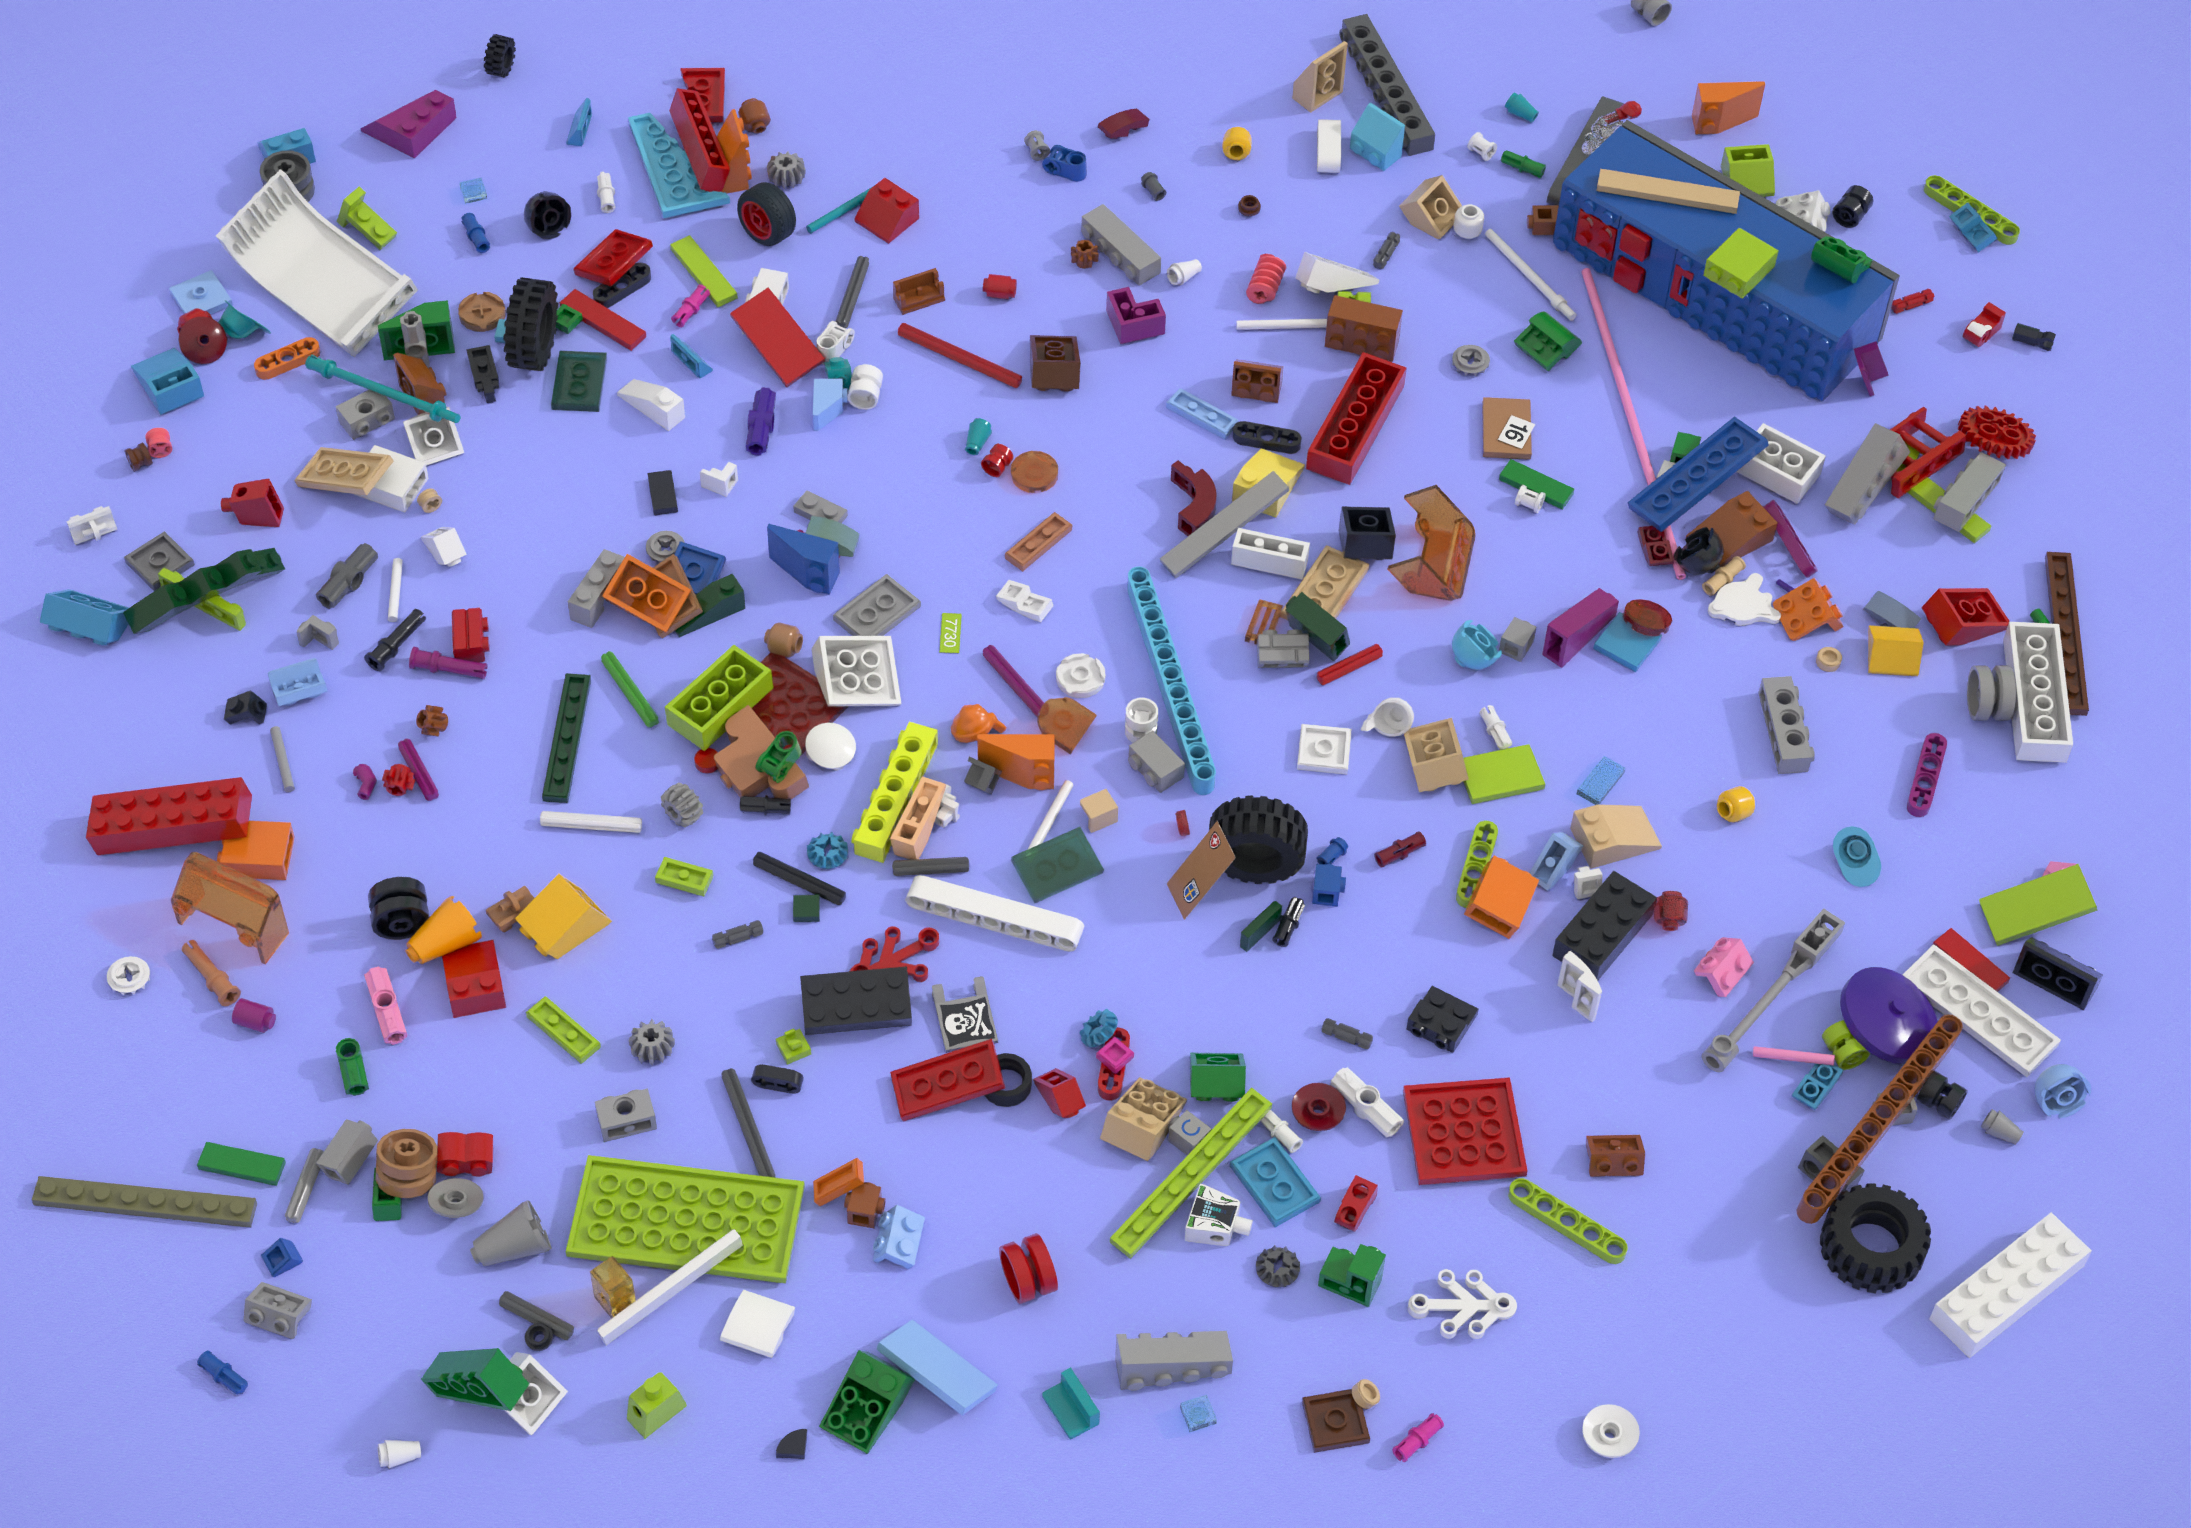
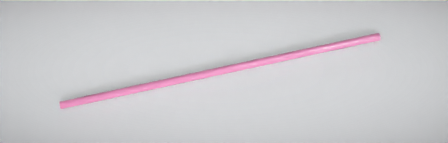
[1581,268,1686,580]

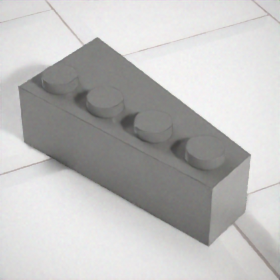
[1825,423,1910,525]
[1115,1331,1233,1391]

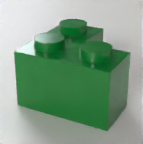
[1318,1244,1386,1307]

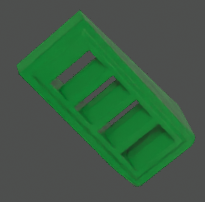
[372,1168,402,1221]

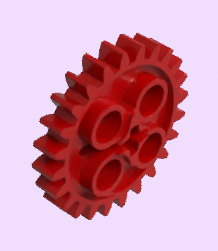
[1958,405,2036,459]

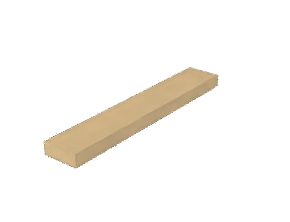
[1597,169,1740,214]

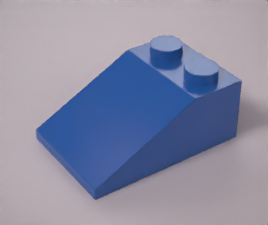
[767,524,840,595]

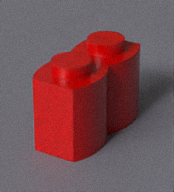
[437,1132,493,1177]

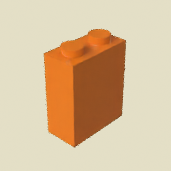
[217,821,295,880]
[1464,855,1539,939]

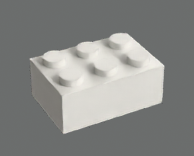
[1737,423,1826,504]

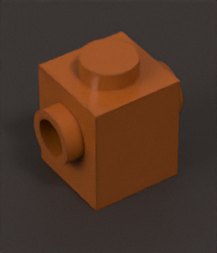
[844,1182,886,1229]

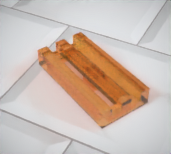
[1245,599,1283,645]

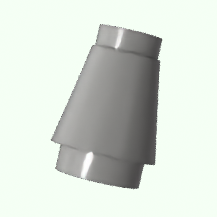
[1981,1109,2024,1145]

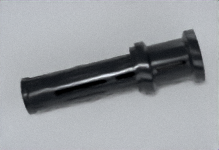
[364,608,426,672]

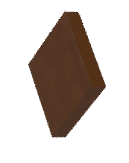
[1302,1389,1370,1453]

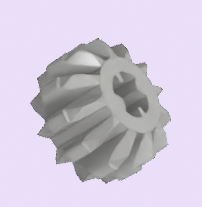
[767,151,806,189]
[660,782,703,828]
[629,1018,675,1065]

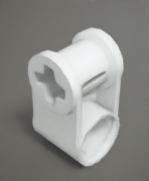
[817,321,855,365]

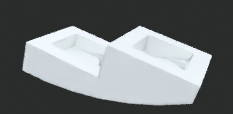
[996,580,1054,622]

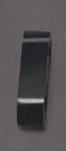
[751,1064,804,1094]

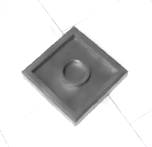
[124,531,195,591]

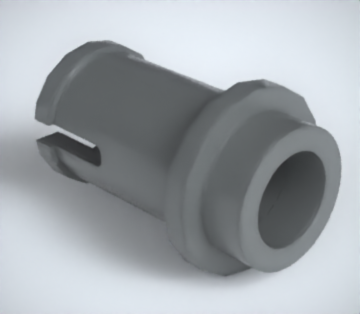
[1141,172,1167,201]

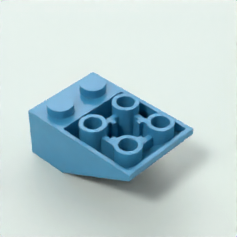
[131,348,204,415]

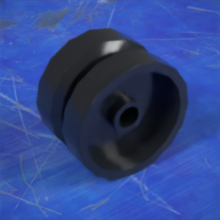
[368,877,430,940]

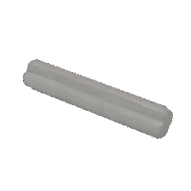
[285,1148,324,1223]

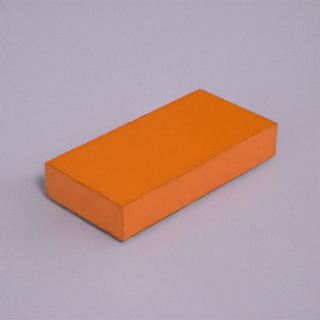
[813,1158,864,1207]

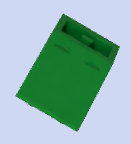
[819,1350,915,1454]

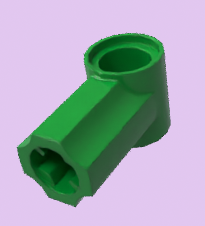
[336,1038,369,1096]

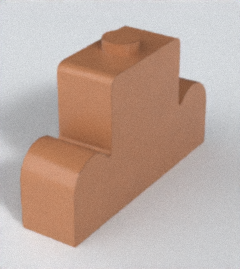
[714,705,809,799]

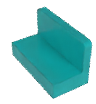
[1042,1367,1100,1439]

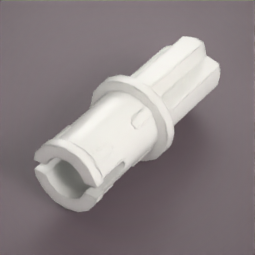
[597,171,616,213]
[1479,705,1512,750]
[1260,1110,1303,1153]

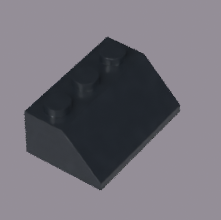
[2012,937,2103,1011]

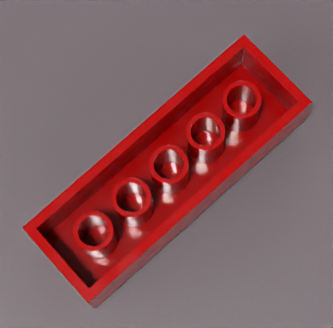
[1306,352,1407,485]
[86,777,252,855]

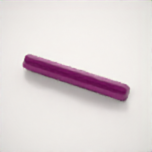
[983,645,1049,719]

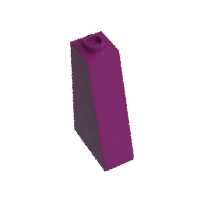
[1542,588,1619,668]

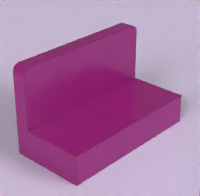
[1854,341,1889,397]

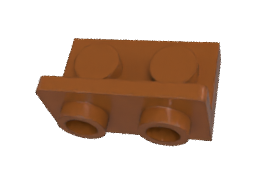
[1586,1135,1645,1177]

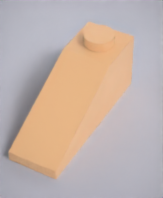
[890,776,946,860]

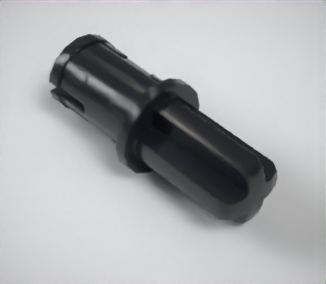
[740,795,791,815]
[1272,897,1305,947]

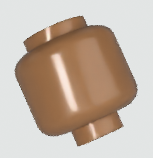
[764,622,803,658]

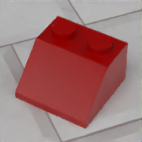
[854,177,919,244]

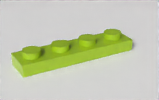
[158,568,246,631]

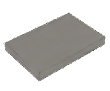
[833,574,921,636]

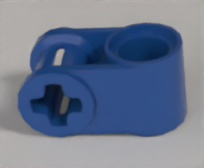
[1042,145,1087,182]

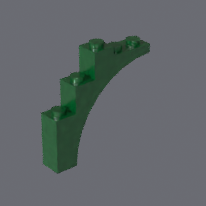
[123,548,285,634]

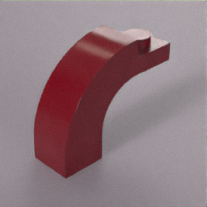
[1171,460,1217,536]

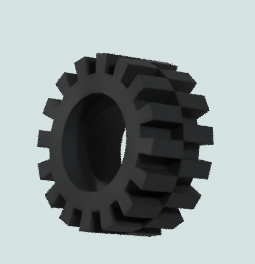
[484,34,516,78]

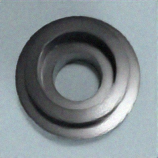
[525,1323,553,1351]

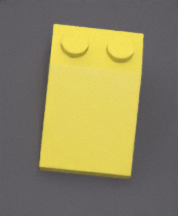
[1232,448,1305,518]

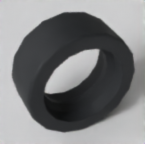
[984,1053,1032,1107]

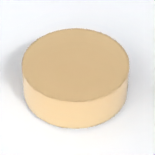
[1816,647,1842,672]
[1352,1379,1380,1409]

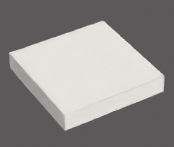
[1297,724,1352,775]

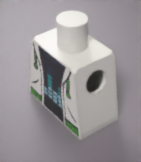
[1185,1183,1253,1246]

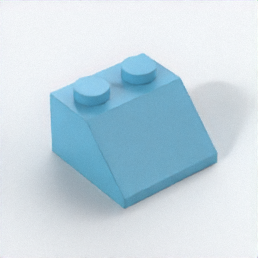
[1350,102,1405,171]

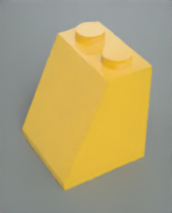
[515,873,612,959]

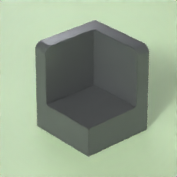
[964,756,1002,795]

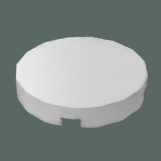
[1056,653,1106,698]

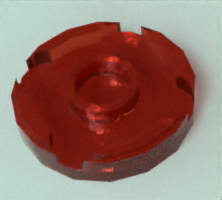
[1622,599,1673,636]

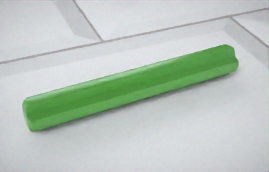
[601,651,659,728]

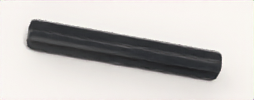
[753,852,846,905]

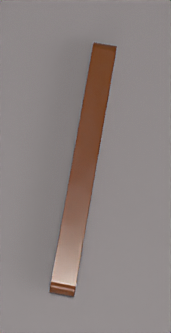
[1796,1015,1963,1224]

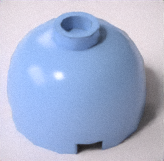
[2034,1064,2092,1118]

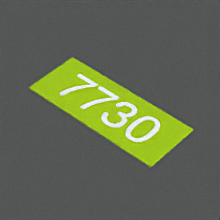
[939,613,962,653]

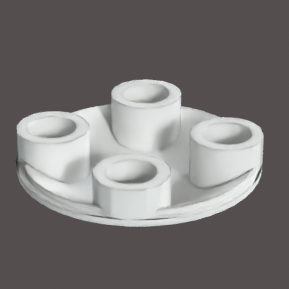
[805,723,856,771]

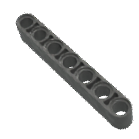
[1546,96,1624,205]

